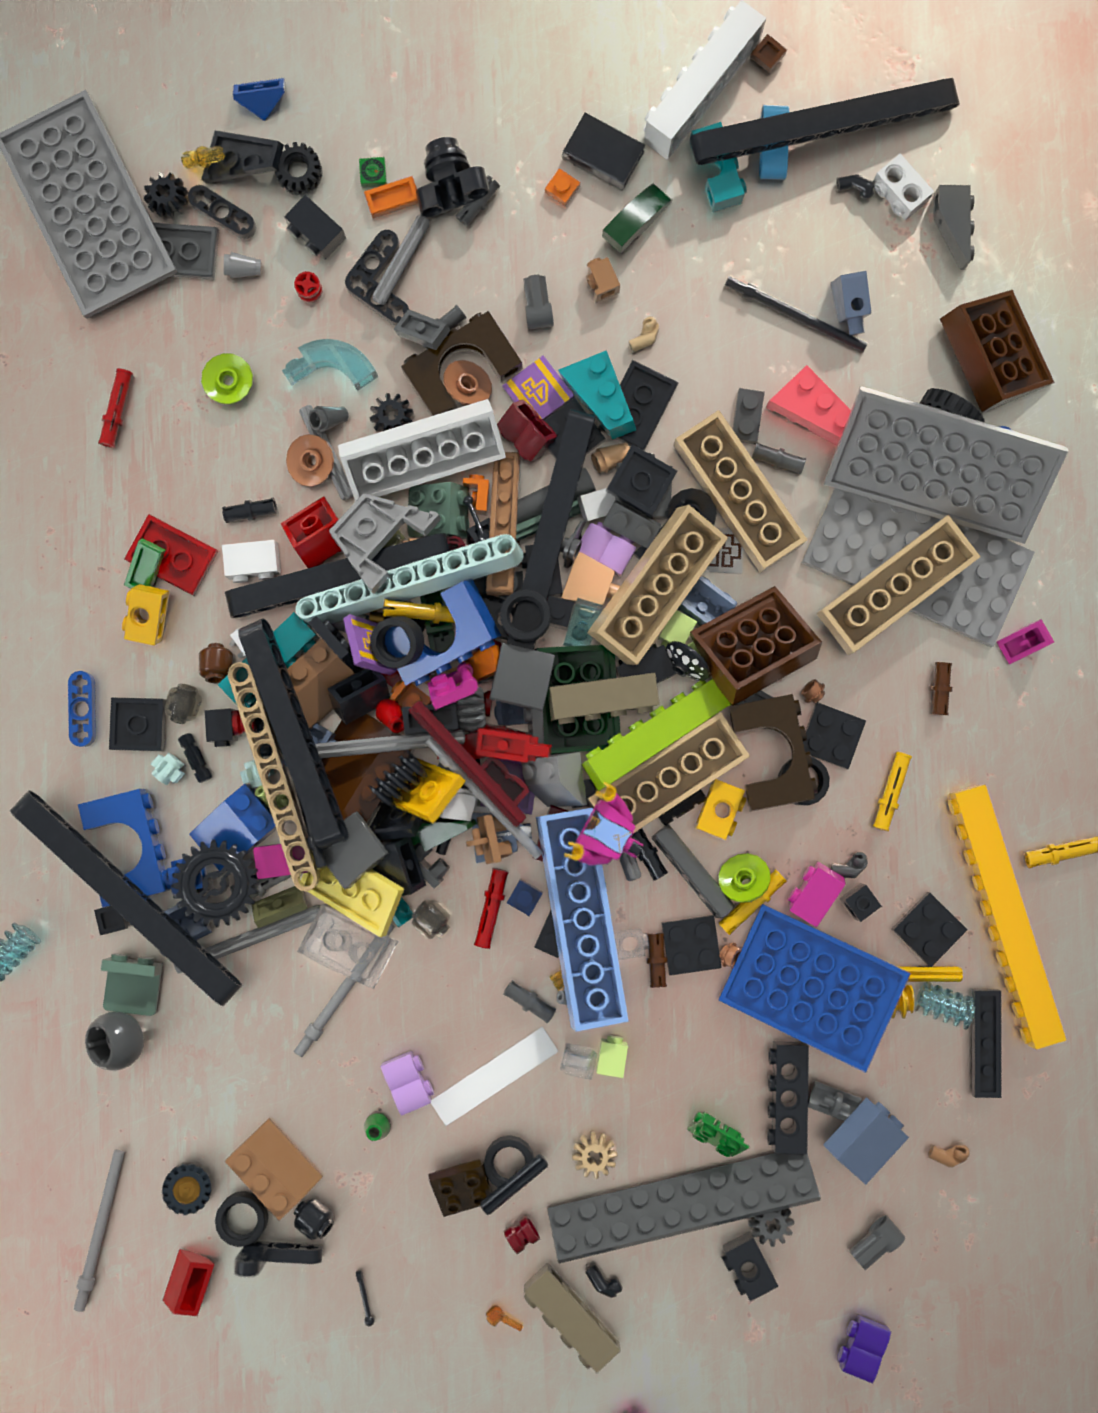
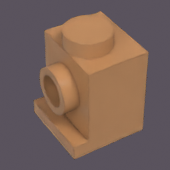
[586,257,620,303]

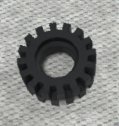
[275,142,322,195]

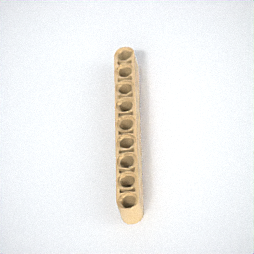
[228,662,320,891]

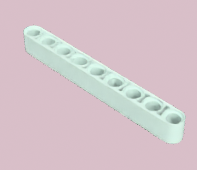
[295,534,523,628]

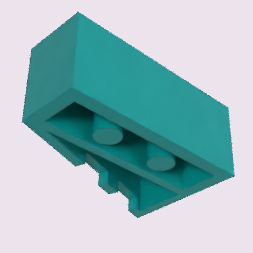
[558,350,637,440]

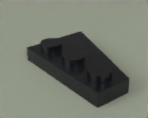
[201,130,284,184]

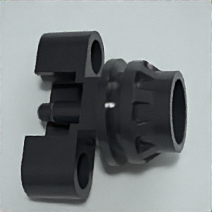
[416,137,490,217]

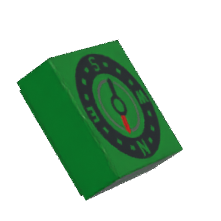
[359,157,387,187]

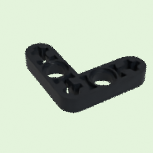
[345,229,409,326]
[234,1241,323,1277]

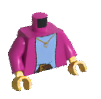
[564,782,643,865]

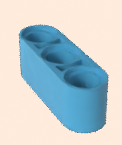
[759,105,789,180]

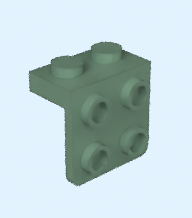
[408,482,470,539]
[101,954,163,1016]

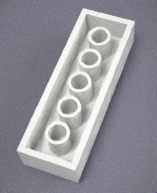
[643,0,766,160]
[338,399,506,502]

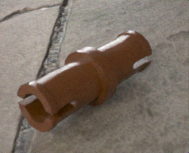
[931,662,953,715]
[646,933,668,988]

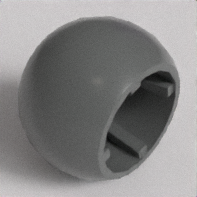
[85,1012,144,1071]

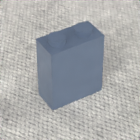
[823,1097,909,1185]

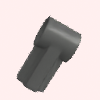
[523,274,554,330]
[849,1215,905,1270]

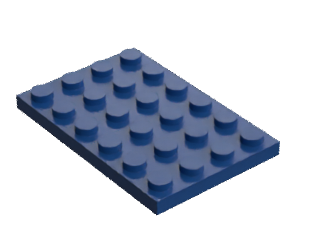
[719,904,911,1073]

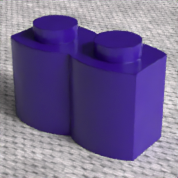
[837,1315,891,1384]

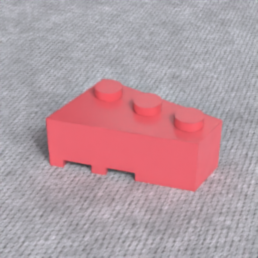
[765,365,851,445]

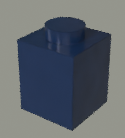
[507,879,543,917]

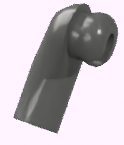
[831,852,868,878]

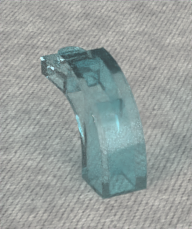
[282,339,378,391]

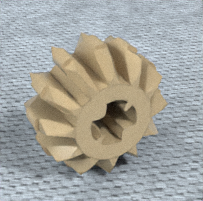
[572,1132,617,1179]

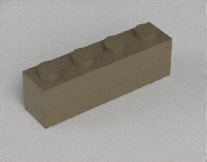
[547,673,660,725]
[524,1263,621,1373]

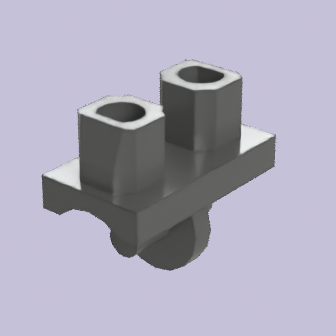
[414,843,450,888]
[808,1080,861,1121]

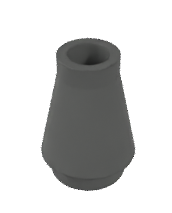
[308,406,349,432]

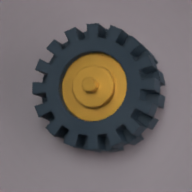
[162,1164,211,1215]

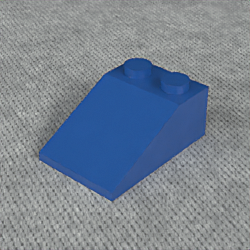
[189,784,276,873]

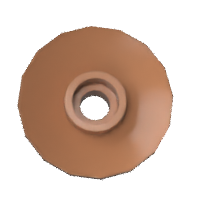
[443,360,492,405]
[286,434,334,487]

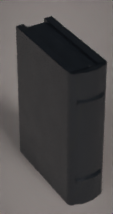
[562,112,646,190]

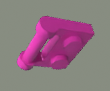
[427,662,478,710]

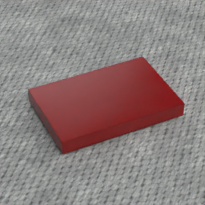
[124,514,218,596]

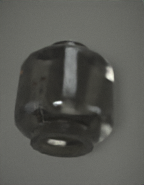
[164,683,202,724]
[411,900,450,939]

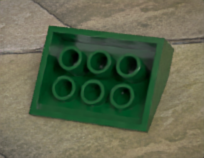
[534,645,621,754]

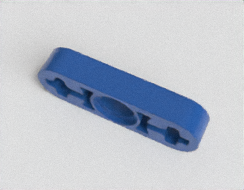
[68,671,96,747]

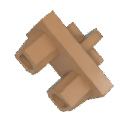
[466,814,512,864]

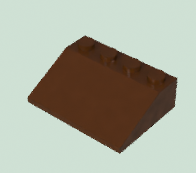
[940,290,1055,412]
[690,586,822,706]
[321,714,416,826]

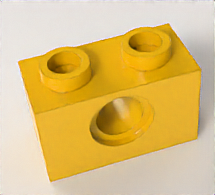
[122,584,170,646]
[694,779,747,840]

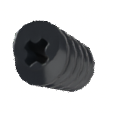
[368,749,427,808]

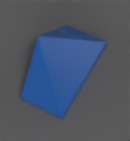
[233,78,285,121]

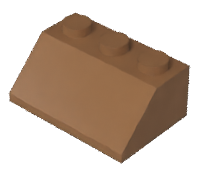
[287,638,355,730]
[224,1118,323,1221]

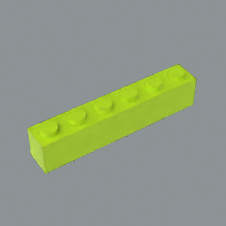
[582,679,731,791]

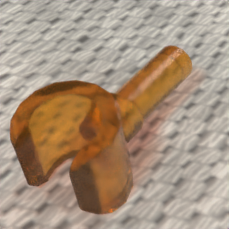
[486,1305,523,1331]

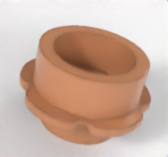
[801,679,825,703]
[719,943,742,968]

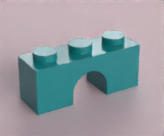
[689,122,747,212]

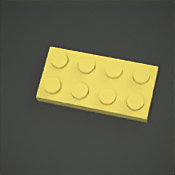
[301,867,404,938]

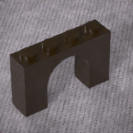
[401,311,523,416]
[729,694,818,812]

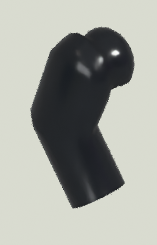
[836,174,874,198]
[585,1265,623,1298]

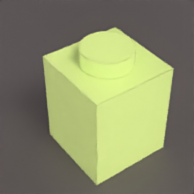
[658,610,697,648]
[596,1035,628,1078]

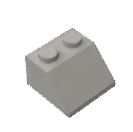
[522,752,587,807]

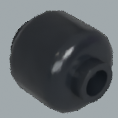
[294,1199,334,1240]

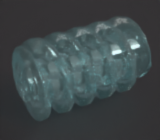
[0,923,41,981]
[915,981,975,1030]

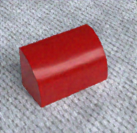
[162,1249,214,1317]

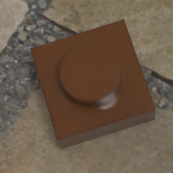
[750,34,787,73]

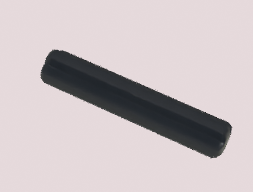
[480,1154,548,1215]

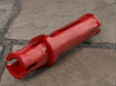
[98,368,133,448]
[474,868,509,949]

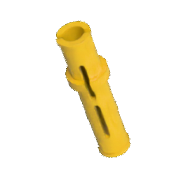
[383,599,455,624]
[873,752,912,832]
[1024,836,1098,868]
[718,869,787,935]

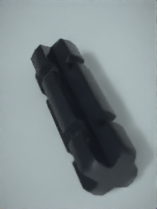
[178,733,212,783]
[658,789,706,825]

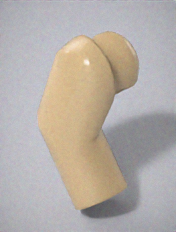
[628,317,659,353]

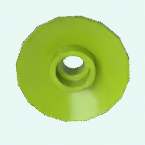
[201,353,253,404]
[719,853,771,903]

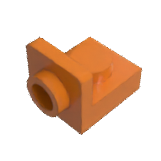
[463,474,490,515]
[389,681,432,708]

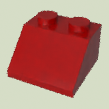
[280,496,342,568]

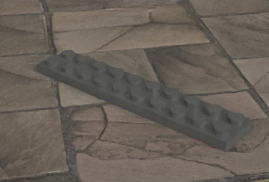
[547,1153,821,1264]

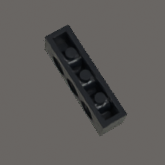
[767,1041,809,1154]

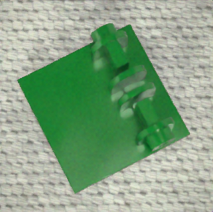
[687,1111,750,1157]

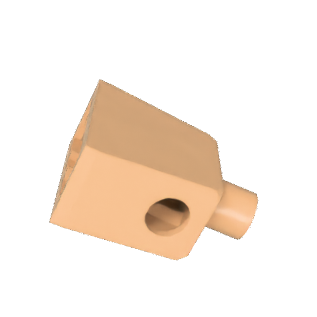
[561,552,620,608]

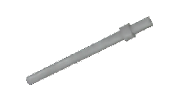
[425,737,543,859]
[294,924,395,1057]
[74,1150,125,1312]

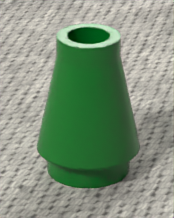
[364,1113,390,1141]

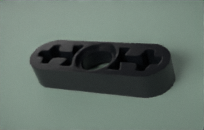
[188,185,256,239]

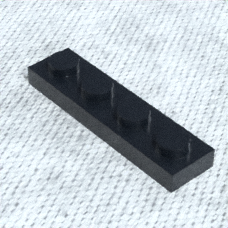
[972,989,1002,1098]

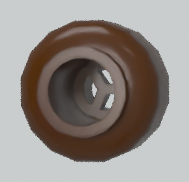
[199,643,233,684]

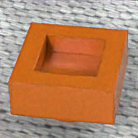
[545,168,580,207]

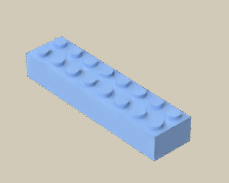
[536,808,629,1032]

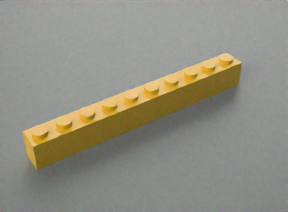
[948,784,1066,1050]

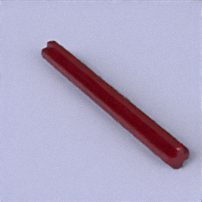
[409,701,526,827]

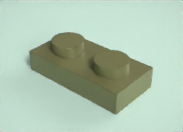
[251,886,308,929]

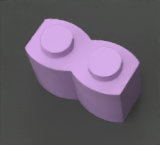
[579,522,636,577]
[381,1051,434,1116]

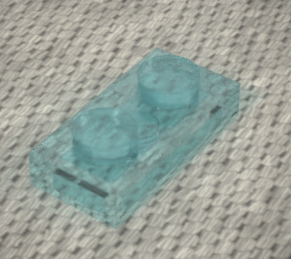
[563,598,603,646]

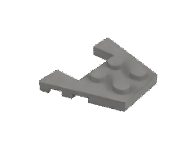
[329,493,441,594]

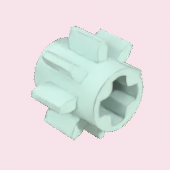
[151,753,185,785]
[240,760,275,789]

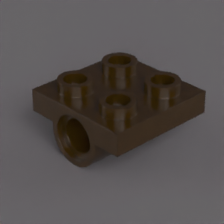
[428,1159,492,1217]

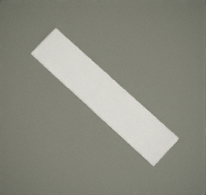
[431,1027,559,1126]

